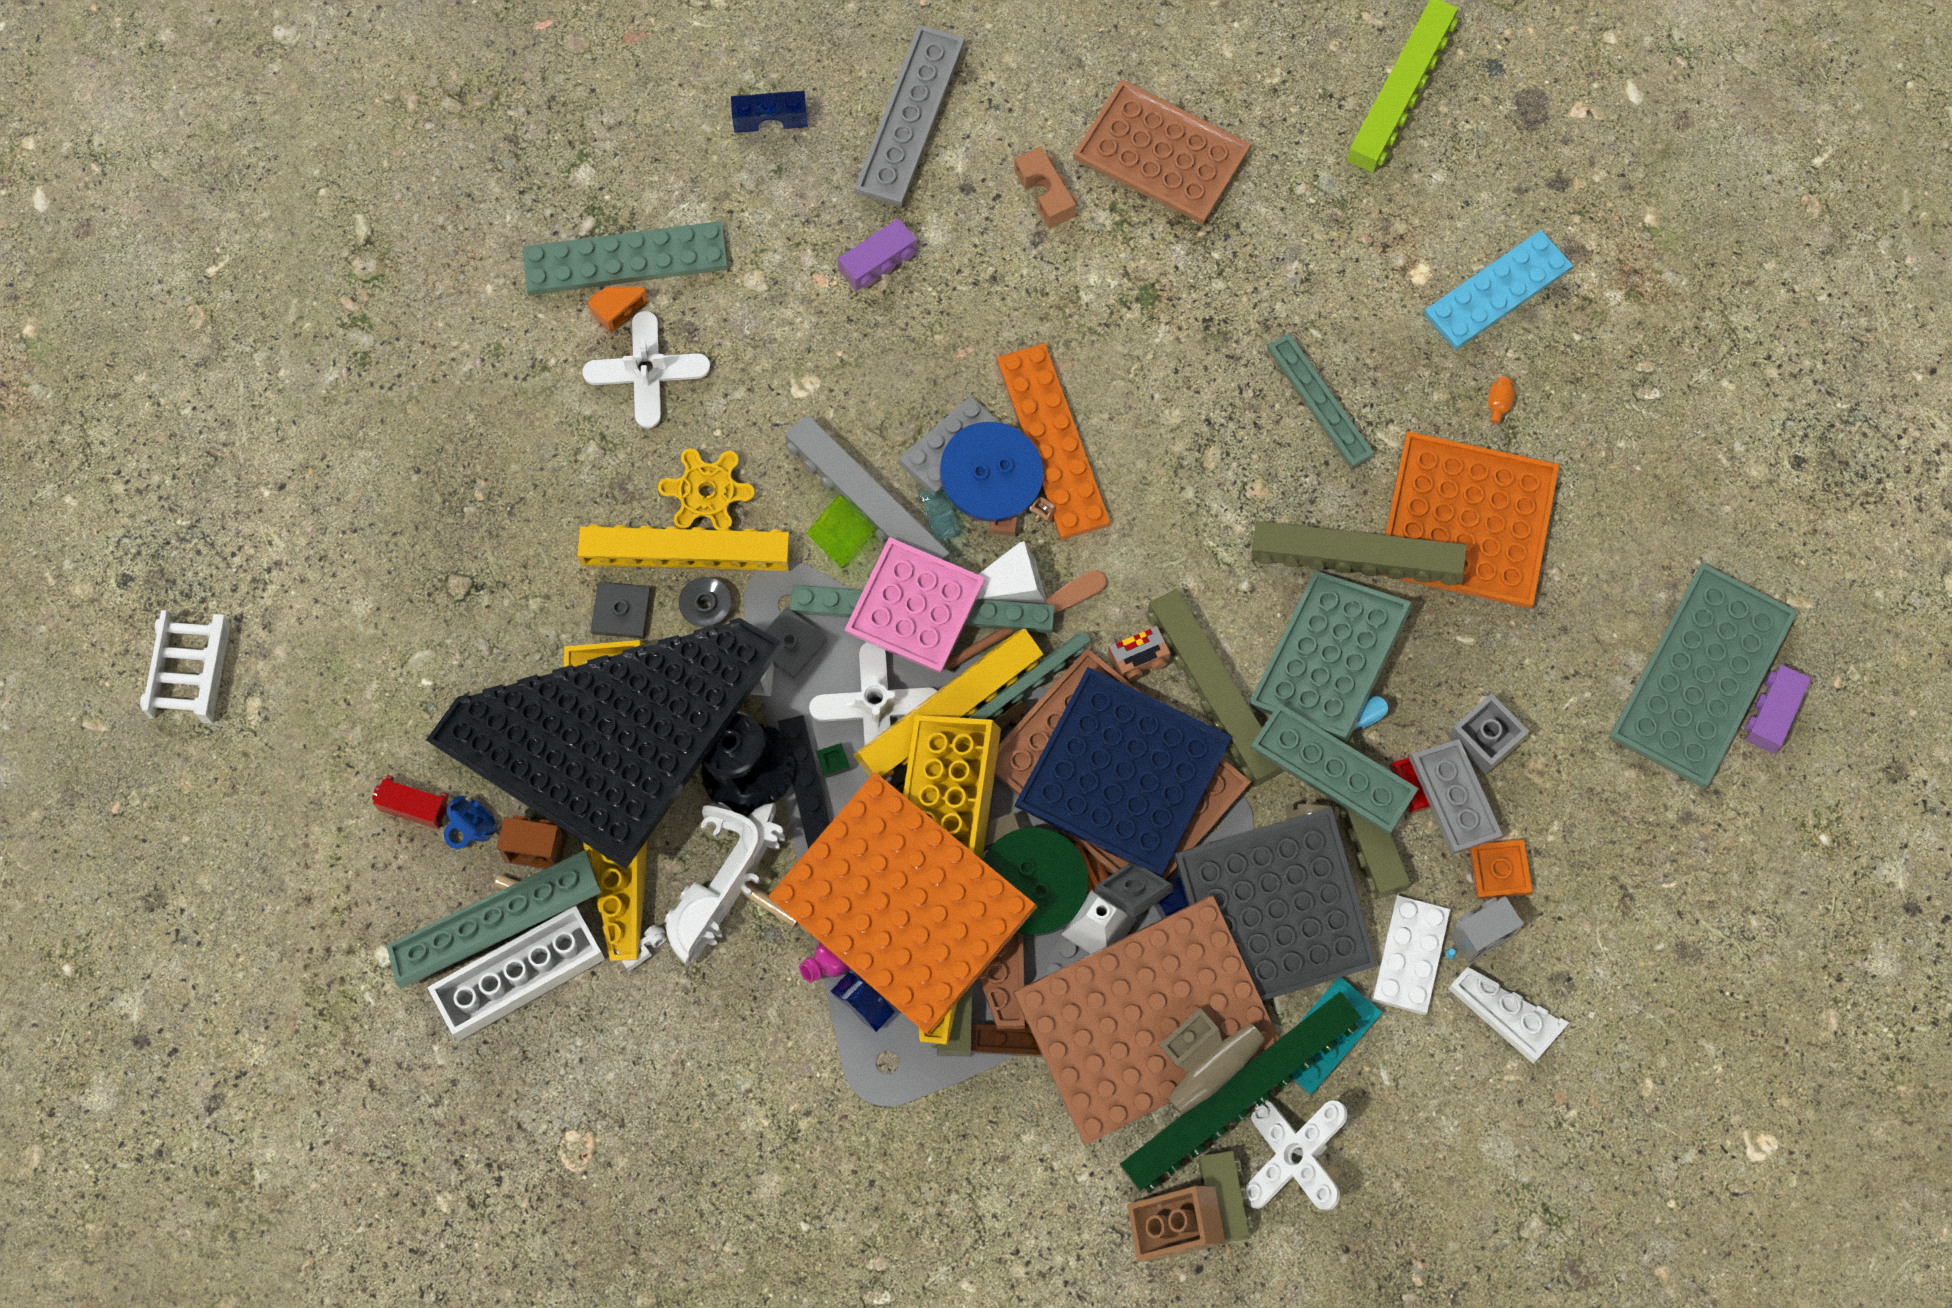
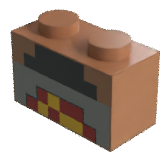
[1108,625,1170,681]

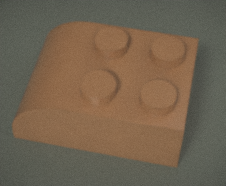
[1127,1186,1226,1261]

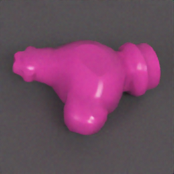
[799,941,852,983]

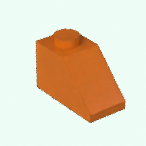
[588,287,648,333]

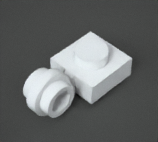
[614,925,667,971]

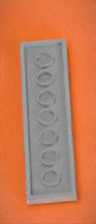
[854,25,965,207]

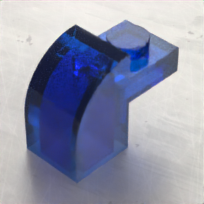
[830,972,895,1032]

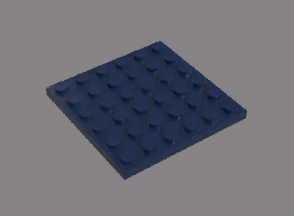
[1015,667,1232,878]

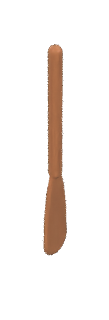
[945,570,1107,669]

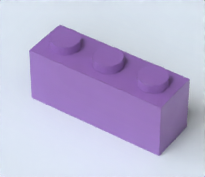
[838,218,917,292]
[1744,664,1811,754]

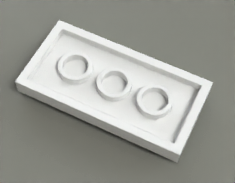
[1372,895,1450,1015]

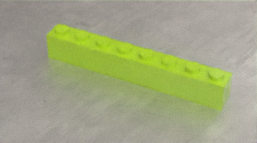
[1347,0,1459,173]

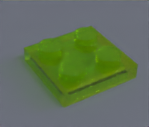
[806,494,878,568]

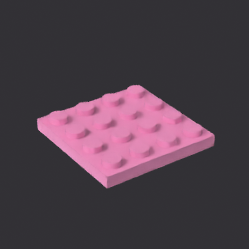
[844,537,985,674]

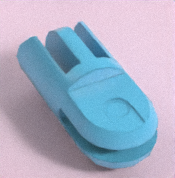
[1353,696,1388,730]

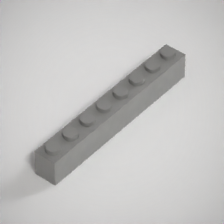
[785,414,950,563]

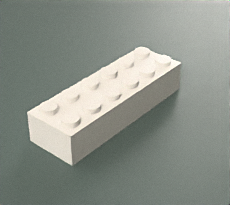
[427,905,605,1042]

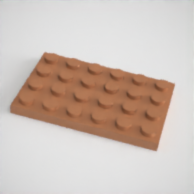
[1073,79,1251,225]

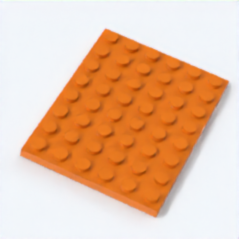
[768,772,1037,1036]

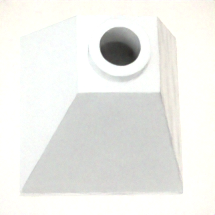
[977,541,1047,604]
[1061,889,1137,954]

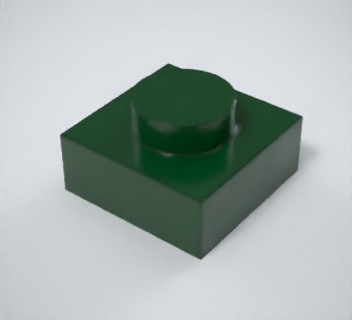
[816,743,850,778]

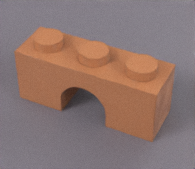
[1014,146,1078,229]

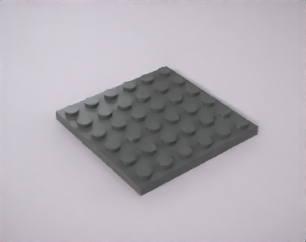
[1174,807,1377,1001]

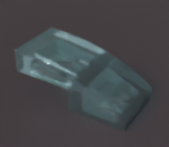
[919,490,960,541]

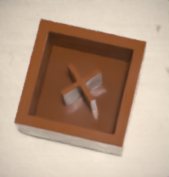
[497,815,565,869]

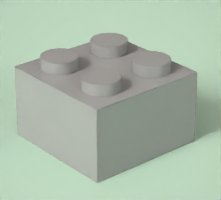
[1448,693,1529,775]
[1450,896,1524,963]

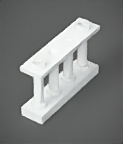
[140,610,231,723]

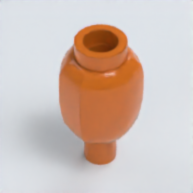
[1488,377,1515,424]

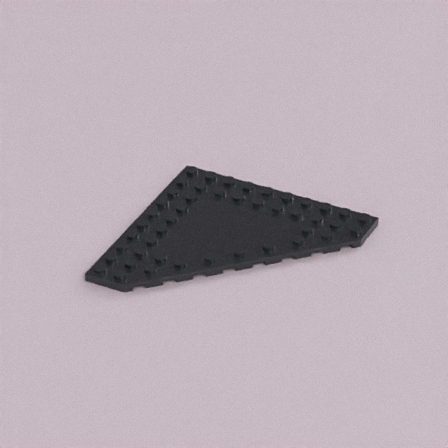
[426,618,784,870]

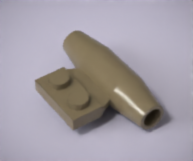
[1158,1008,1265,1115]

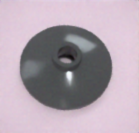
[679,577,731,627]

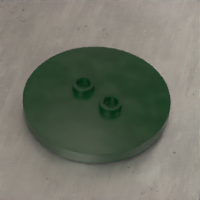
[983,827,1089,936]

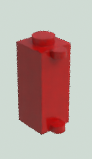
[372,775,449,829]

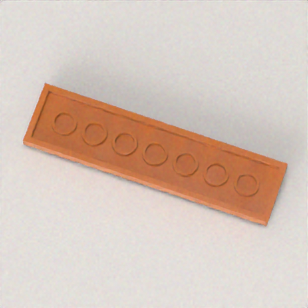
[997,343,1110,540]

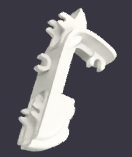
[664,802,785,966]

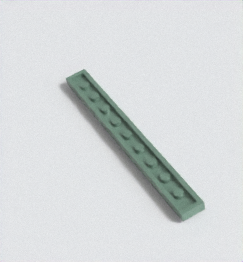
[790,585,1055,633]

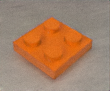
[1469,840,1533,900]

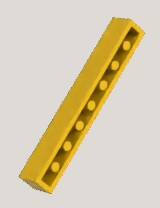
[577,524,791,571]
[853,629,1043,780]

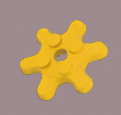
[658,448,755,530]

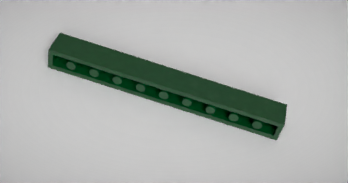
[1120,991,1362,1194]

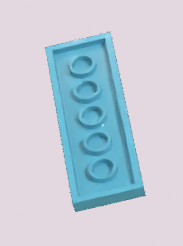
[1424,230,1573,351]

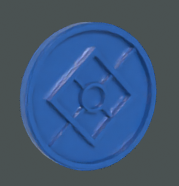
[939,422,1043,522]

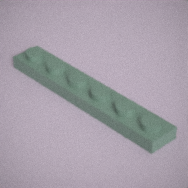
[1267,334,1374,469]
[967,631,1091,719]

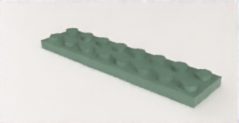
[522,221,728,296]
[386,850,601,989]

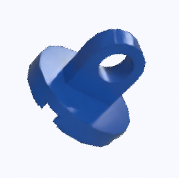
[444,796,497,849]

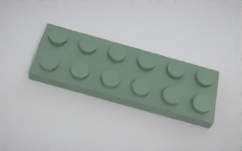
[1250,703,1418,835]

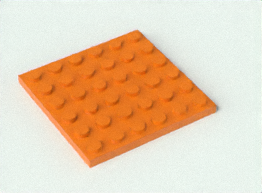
[1377,431,1559,609]

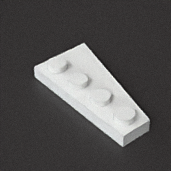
[1448,967,1569,1063]

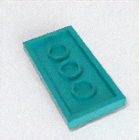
[1292,977,1382,1096]

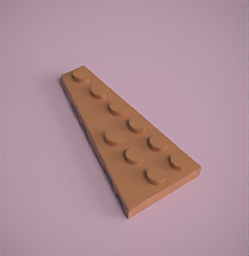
[978,933,1025,1029]

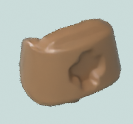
[1028,497,1056,523]

